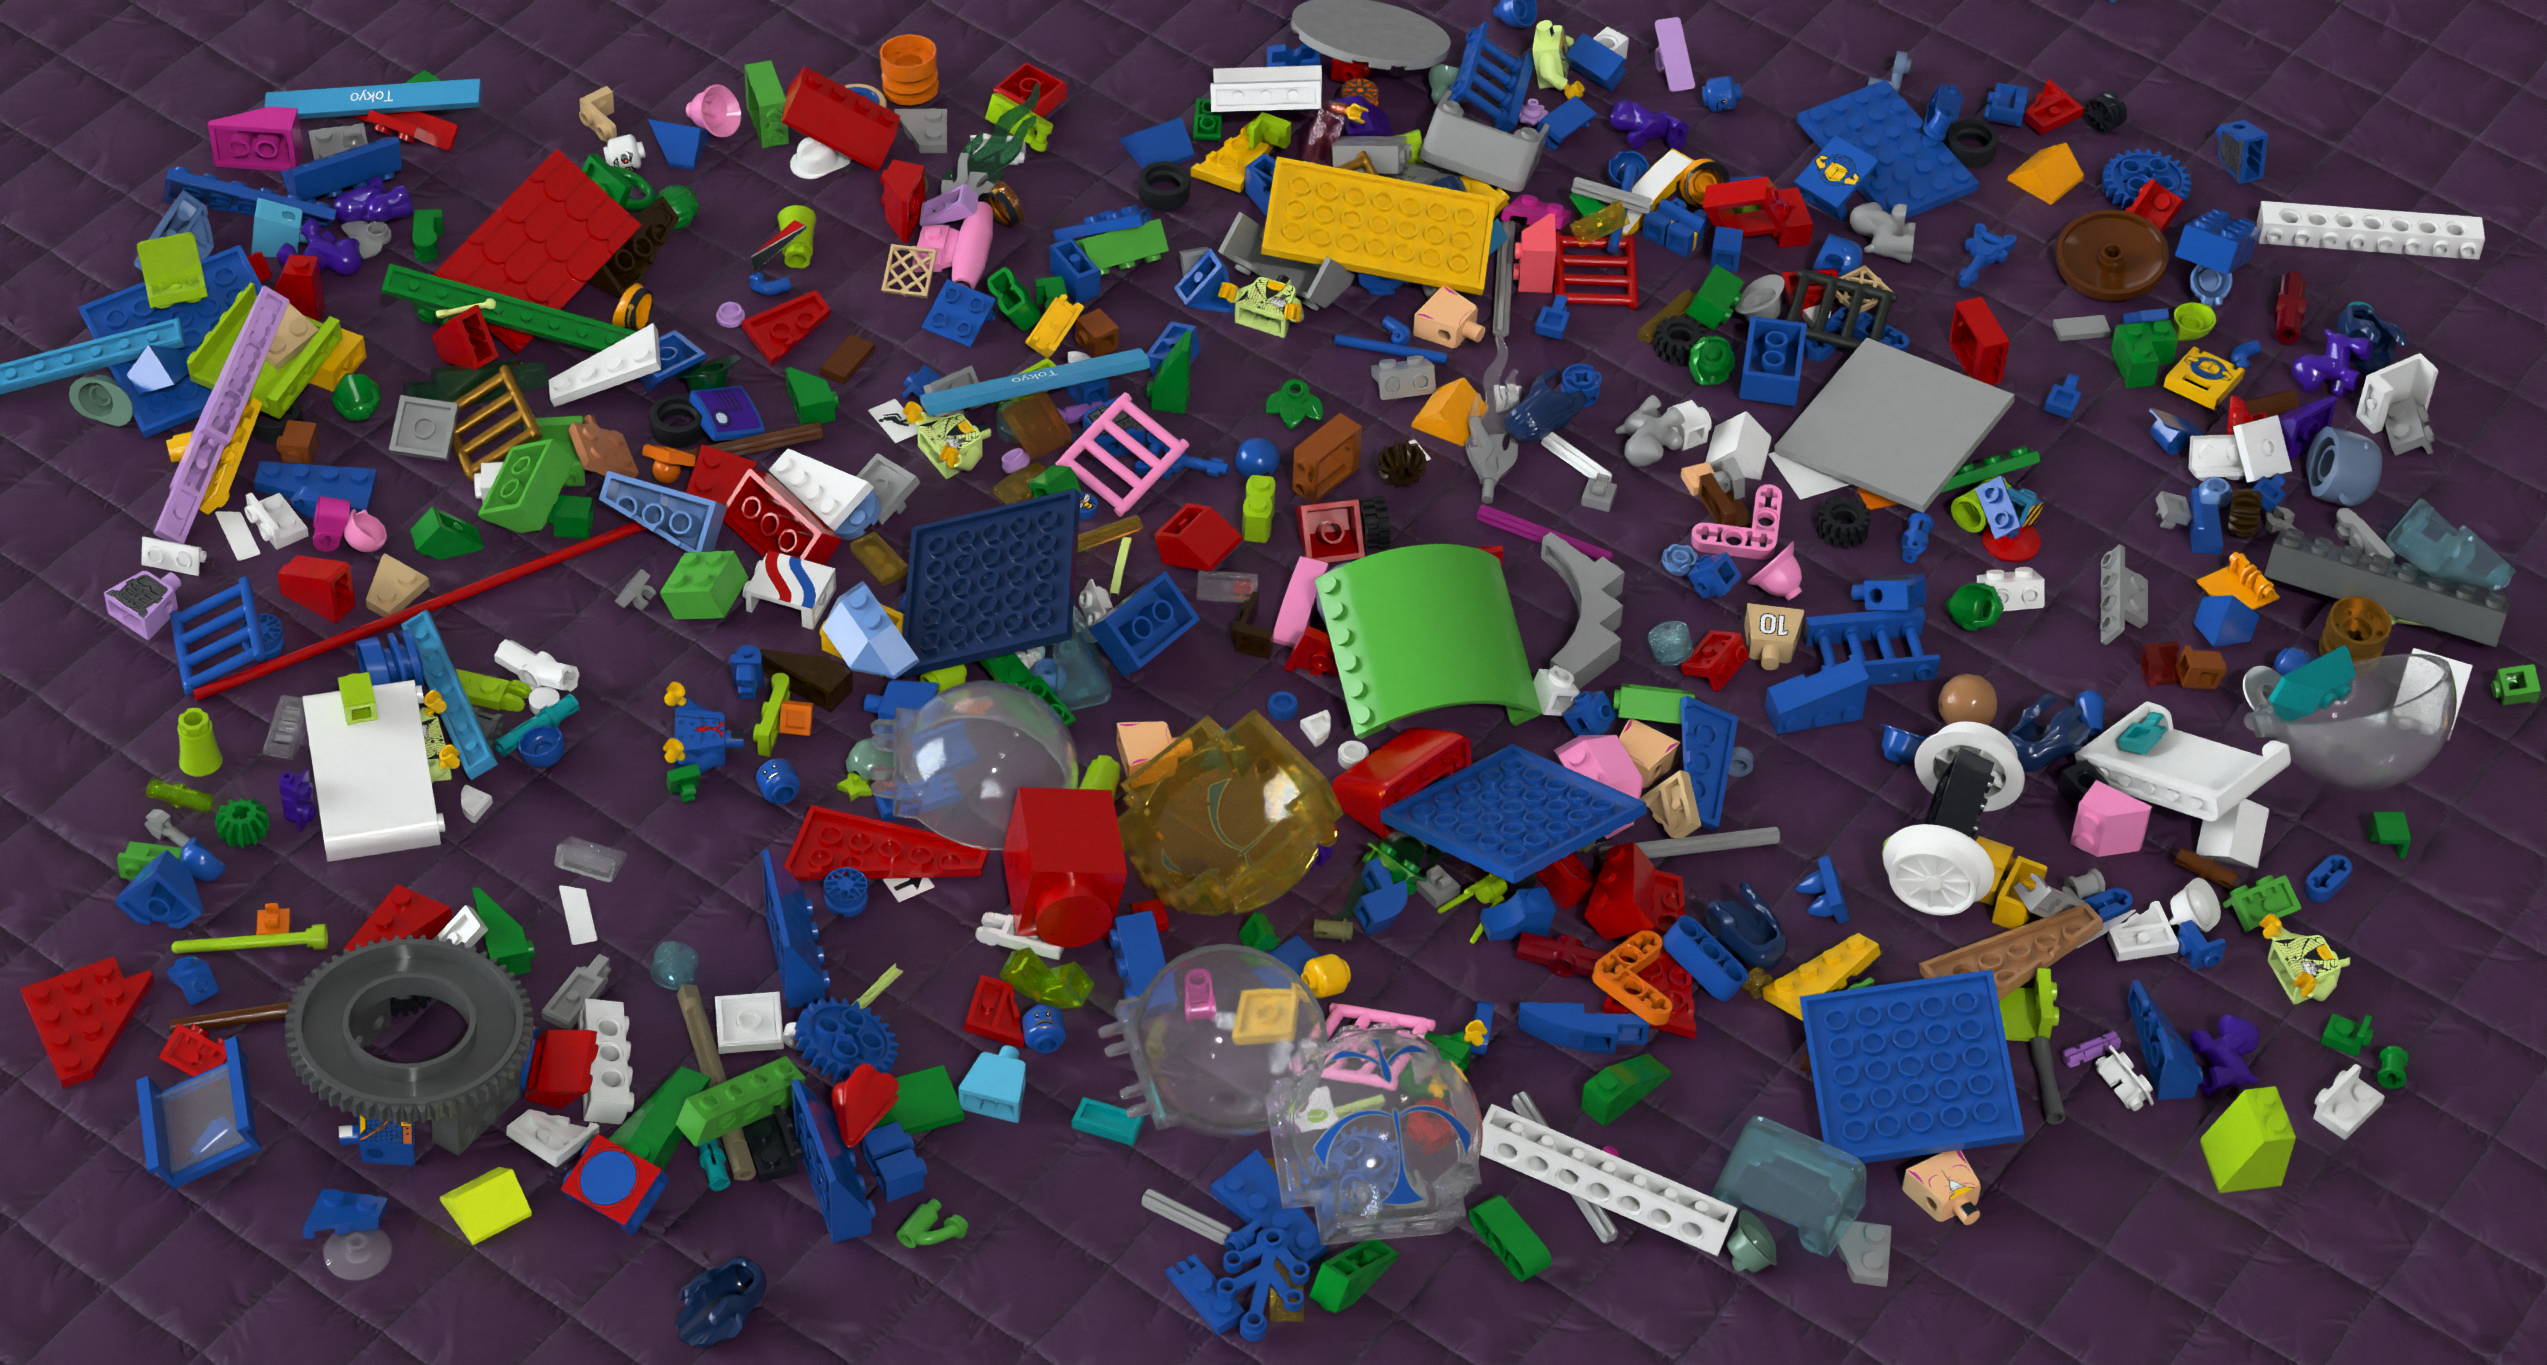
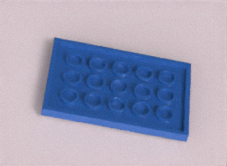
[1796,80,1980,219]

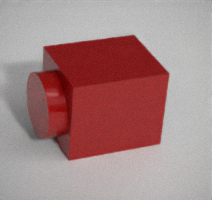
[1002,787,1128,947]

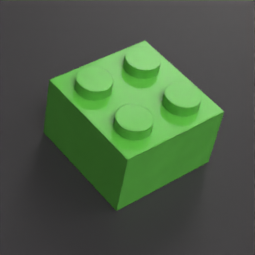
[660,551,749,620]

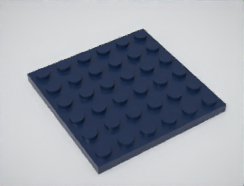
[902,488,1081,678]

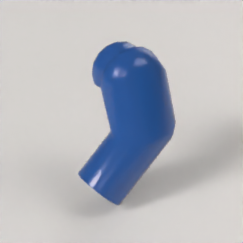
[749,272,791,296]
[1382,315,1410,346]
[2230,340,2261,370]

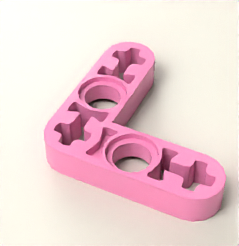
[1691,484,1782,560]

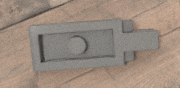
[541,954,611,1030]

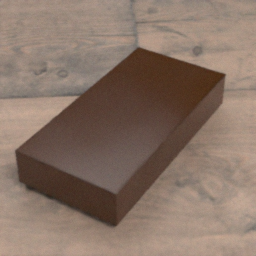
[820,334,875,385]

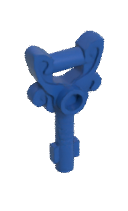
[1958,223,2017,288]
[1134,432,1230,479]

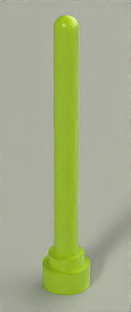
[171,924,328,954]

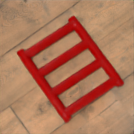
[1554,232,1639,310]

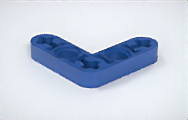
[1804,306,1909,362]

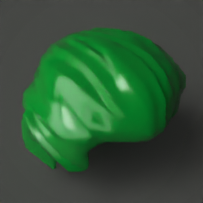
[653,184,700,230]
[1689,336,1735,386]
[332,373,382,422]
[1946,582,2004,632]

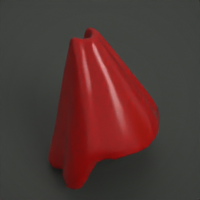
[831,1064,900,1148]

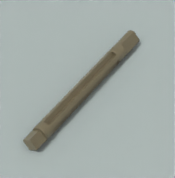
[676,984,756,1181]

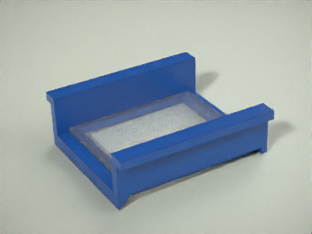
[136,1036,263,1190]

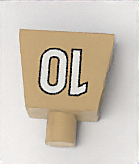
[1744,603,1804,670]

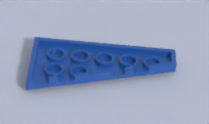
[162,167,337,228]

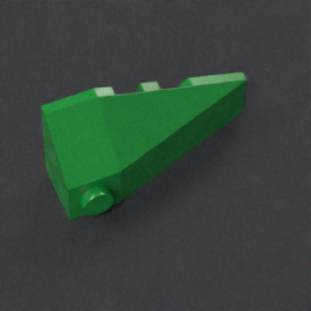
[608,1066,712,1172]

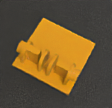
[2196,552,2280,610]

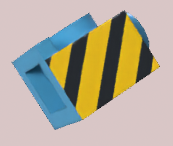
[2008,487,2044,527]

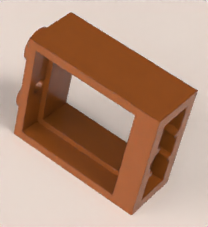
[1292,413,1362,504]

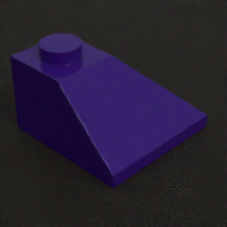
[2278,395,2338,461]

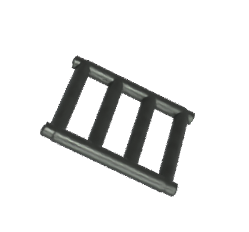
[1786,268,1898,351]

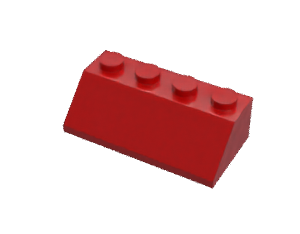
[781,66,900,172]
[723,467,843,565]

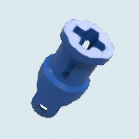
[1902,512,1934,564]

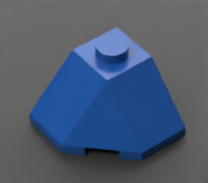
[114,850,204,929]

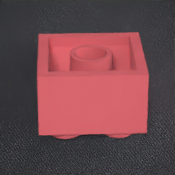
[1513,214,1556,293]

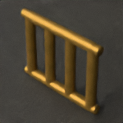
[452,365,543,482]

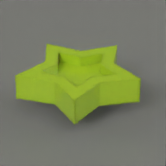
[837,772,872,802]

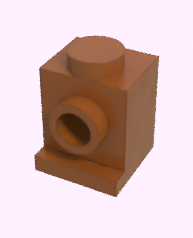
[2175,645,2227,690]

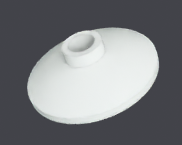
[2243,666,2282,722]

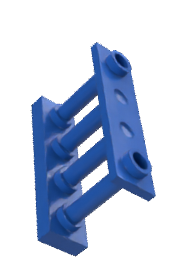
[1450,21,1534,133]
[1803,607,1940,685]

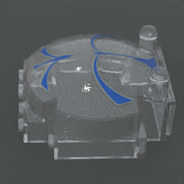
[1264,1023,1483,1245]

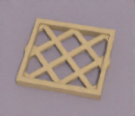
[881,244,937,298]
[1835,265,1894,314]

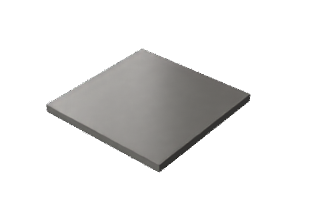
[1774,338,2015,513]

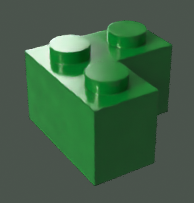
[2111,320,2178,388]

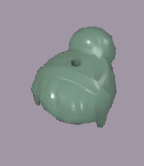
[1428,64,1460,105]

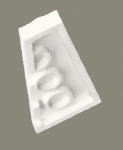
[549,323,661,407]
[769,449,874,532]

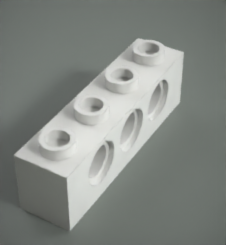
[578,998,634,1125]

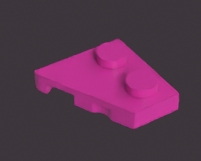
[1501,194,1571,229]

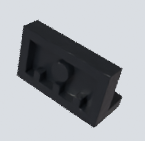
[742,1105,802,1183]

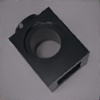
[2058,759,2109,811]

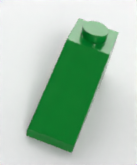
[1147,331,1192,414]
[472,887,535,975]
[1581,1053,1672,1127]
[1309,1236,1400,1314]

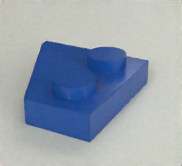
[303,1188,388,1239]

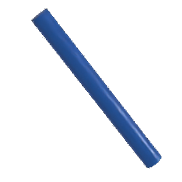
[1607,165,1637,254]
[1334,333,1448,365]

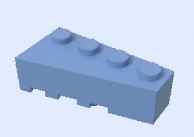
[599,471,727,552]

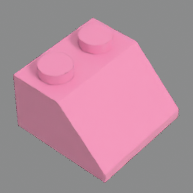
[2070,780,2152,857]

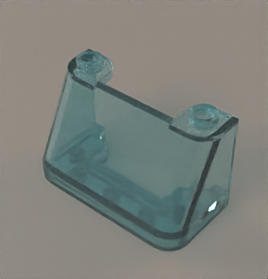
[2386,498,2516,590]
[1046,605,1112,711]
[1711,1116,1867,1258]

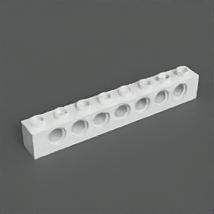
[2257,201,2485,260]
[1472,1104,1738,1256]

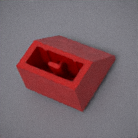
[1154,503,1243,572]
[524,1030,598,1110]

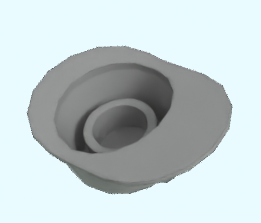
[1735,275,1785,324]

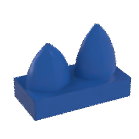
[1795,855,1850,924]

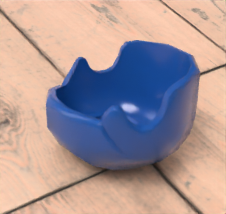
[1608,151,1650,189]
[1234,437,1281,478]
[517,725,565,768]
[180,837,226,882]

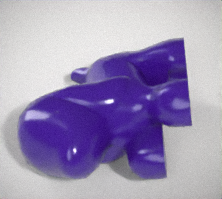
[1609,100,1689,150]
[333,175,413,223]
[276,218,362,276]
[2292,329,2373,398]
[2190,1013,2259,1096]

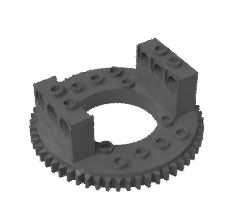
[284,935,533,1156]

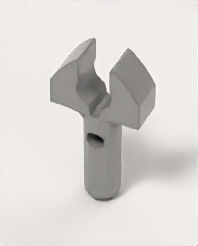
[2264,506,2298,533]
[144,809,191,848]

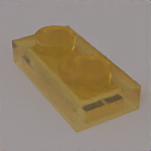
[850,531,908,586]

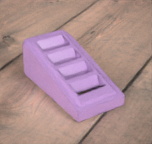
[919,183,978,226]

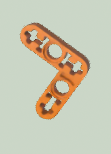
[1592,930,1673,1025]

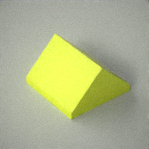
[440,1167,532,1245]

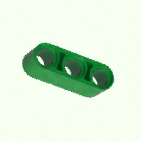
[1469,1195,1552,1282]

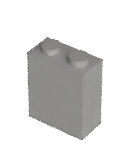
[1332,136,1412,174]

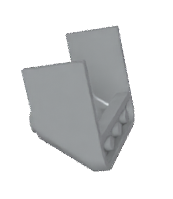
[1420,90,1550,192]
[1218,212,1356,311]

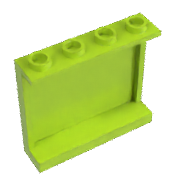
[187,282,343,419]

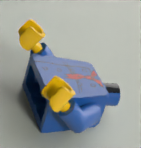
[663,682,744,773]

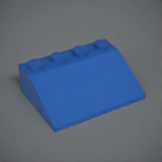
[762,849,830,1009]
[792,1079,876,1243]

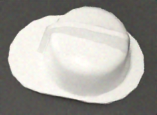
[790,137,852,179]
[2169,878,2221,932]

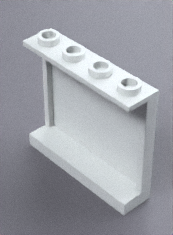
[1210,65,1322,112]

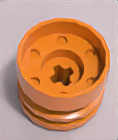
[879,34,939,106]

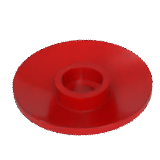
[1982,524,2041,563]

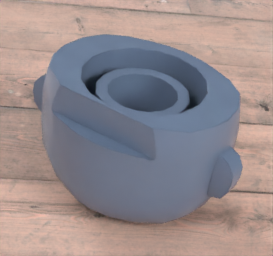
[2306,426,2382,507]

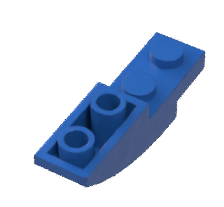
[1517,1002,1650,1054]

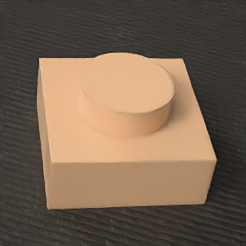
[1681,462,1715,496]

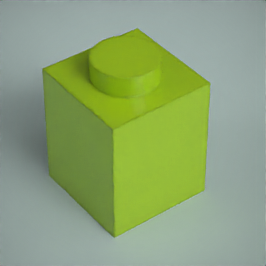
[338,672,378,725]

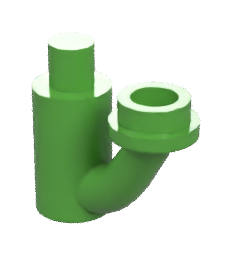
[896,1198,968,1248]

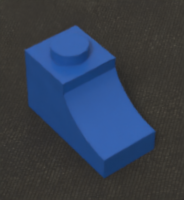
[1479,887,1556,941]

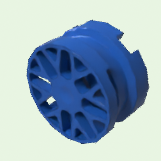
[1561,364,1602,408]
[240,613,285,660]
[823,867,868,917]

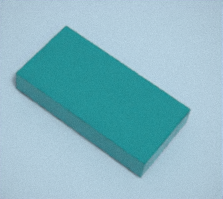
[1072,1097,1145,1146]

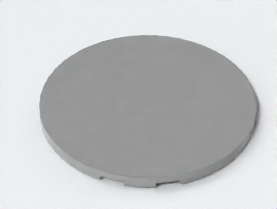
[1291,0,1451,70]

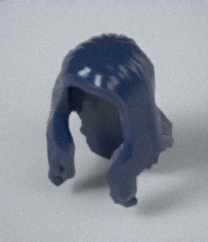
[2337,304,2409,375]
[1504,368,1587,443]
[2007,692,2091,772]
[1706,882,1788,971]
[675,1256,767,1349]

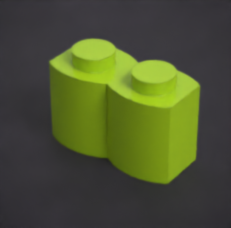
[1242,475,1276,543]

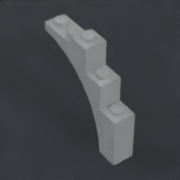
[1541,532,1625,690]

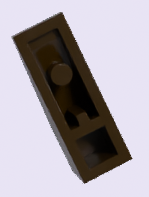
[760,649,853,713]

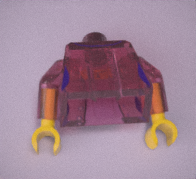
[1302,100,1369,166]

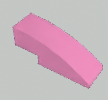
[1273,556,1329,648]

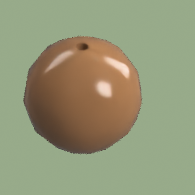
[1938,673,1997,725]

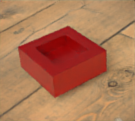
[1131,898,1169,932]

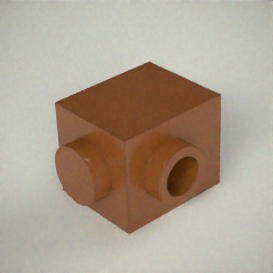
[1074,308,1119,358]
[276,420,320,465]

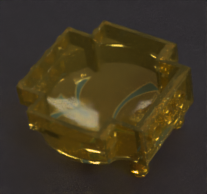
[1117,709,1344,916]

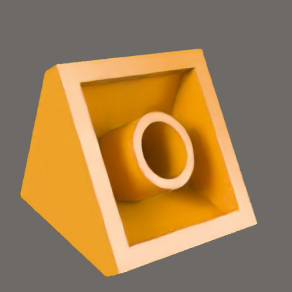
[2007,142,2084,205]
[1411,377,1488,447]

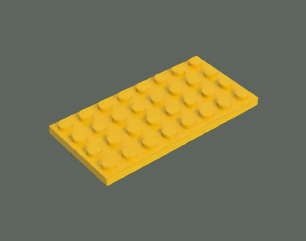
[1260,156,1496,295]

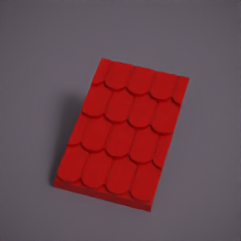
[433,148,642,355]

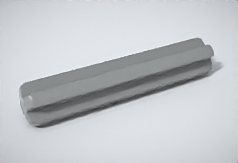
[1571,177,1653,214]
[1141,1189,1232,1245]

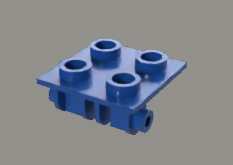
[921,279,996,348]

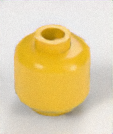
[1301,954,1351,999]

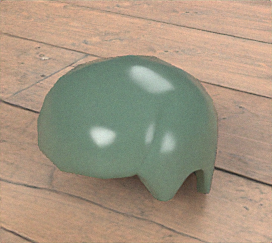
[845,738,896,781]

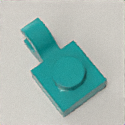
[2118,712,2167,755]

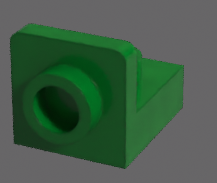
[2321,1014,2375,1057]

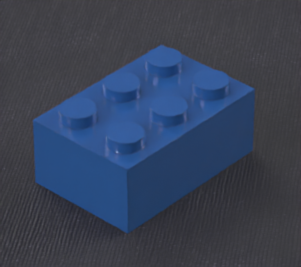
[1739,316,1807,406]
[1088,571,1201,677]

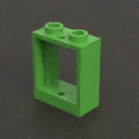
[744,60,789,148]
[1613,683,1695,724]

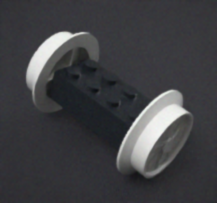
[1883,721,2025,916]

